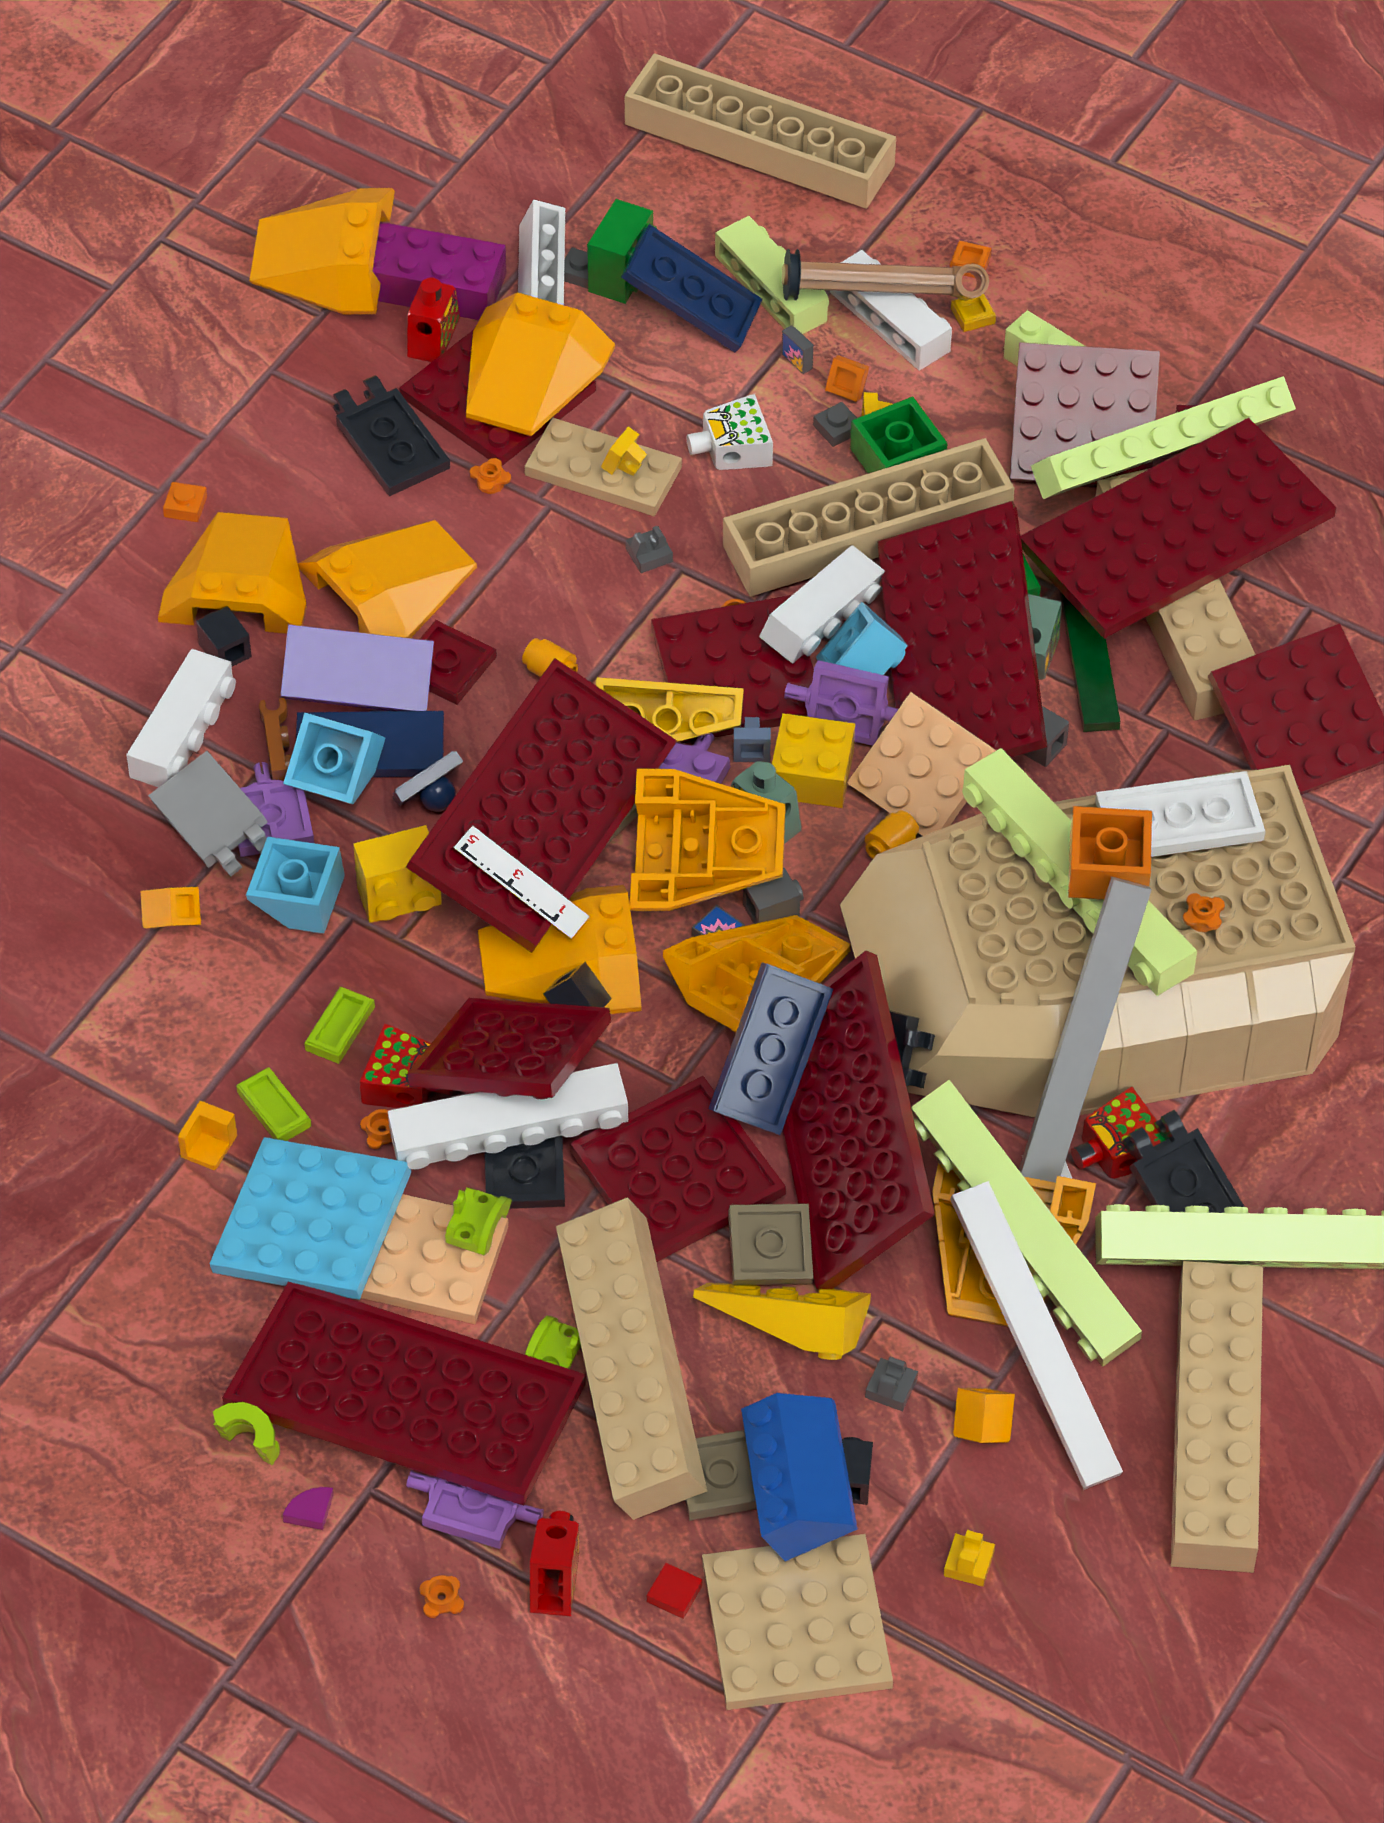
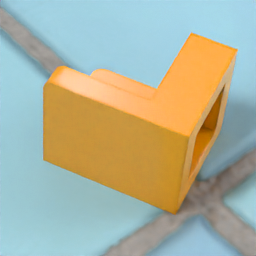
[140,887,201,928]
[178,1101,237,1170]
[953,1388,1015,1443]

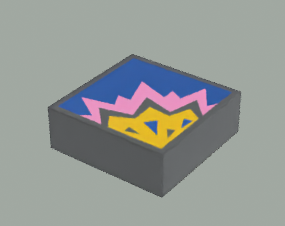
[782,325,814,374]
[692,905,745,937]

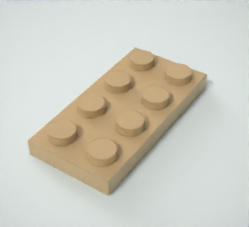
[525,418,682,516]

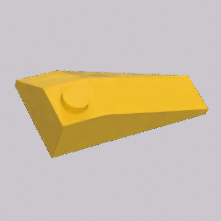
[596,677,744,742]
[693,1283,871,1360]

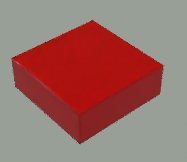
[647,1563,703,1619]

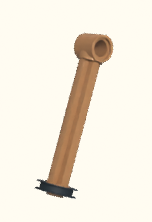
[782,249,989,301]

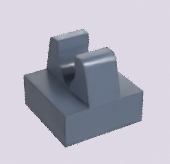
[733,717,771,762]

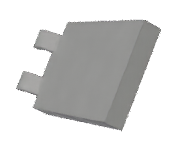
[148,751,268,877]

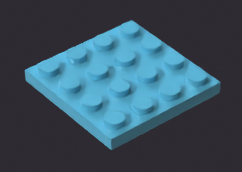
[209,1137,412,1300]

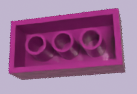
[372,222,507,320]

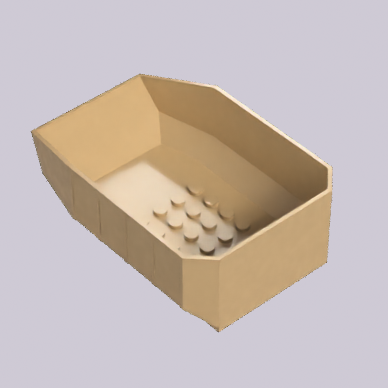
[840,765,1356,1117]

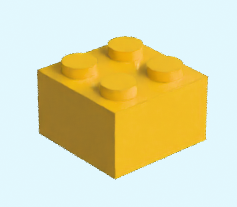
[772,713,855,808]
[353,825,442,923]

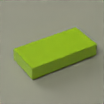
[304,986,375,1064]
[236,1067,311,1141]

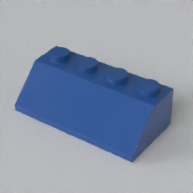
[741,1393,858,1561]

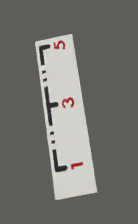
[454,826,590,938]

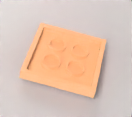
[847,692,996,836]
[361,1194,509,1324]

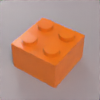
[1068,806,1152,900]

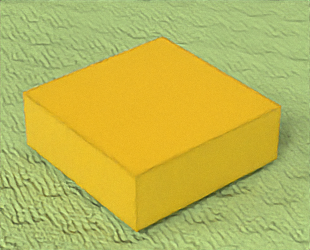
[951,294,996,332]

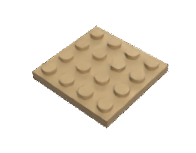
[702,1534,893,1710]

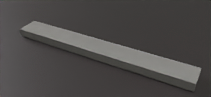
[1019,877,1151,1183]

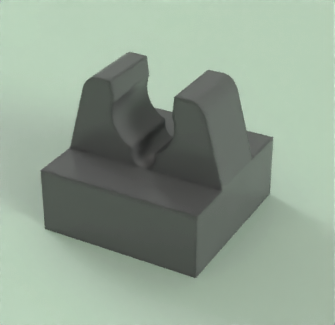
[626,526,673,573]
[865,1356,918,1412]

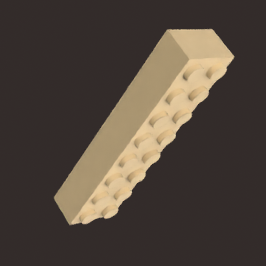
[625,53,896,209]
[723,438,1015,597]
[1096,468,1256,720]
[556,1197,707,1520]
[1171,1261,1263,1573]

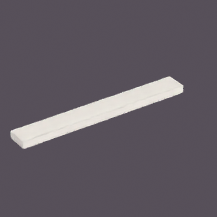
[950,1181,1123,1490]

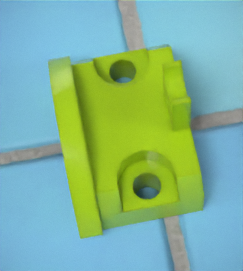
[445,1187,512,1255]
[525,1315,581,1369]
[213,1402,280,1465]

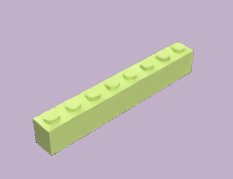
[1031,376,1296,499]
[962,748,1197,996]
[911,1080,1142,1367]
[1095,1204,1384,1269]

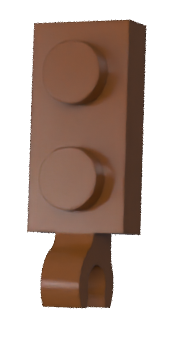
[259,698,292,781]

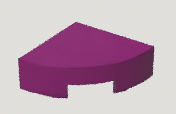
[283,1487,334,1530]

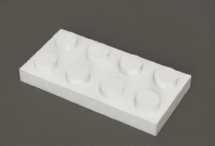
[1095,771,1265,857]

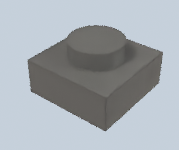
[564,247,588,289]
[813,402,857,447]

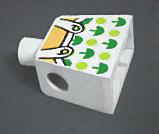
[686,394,773,470]

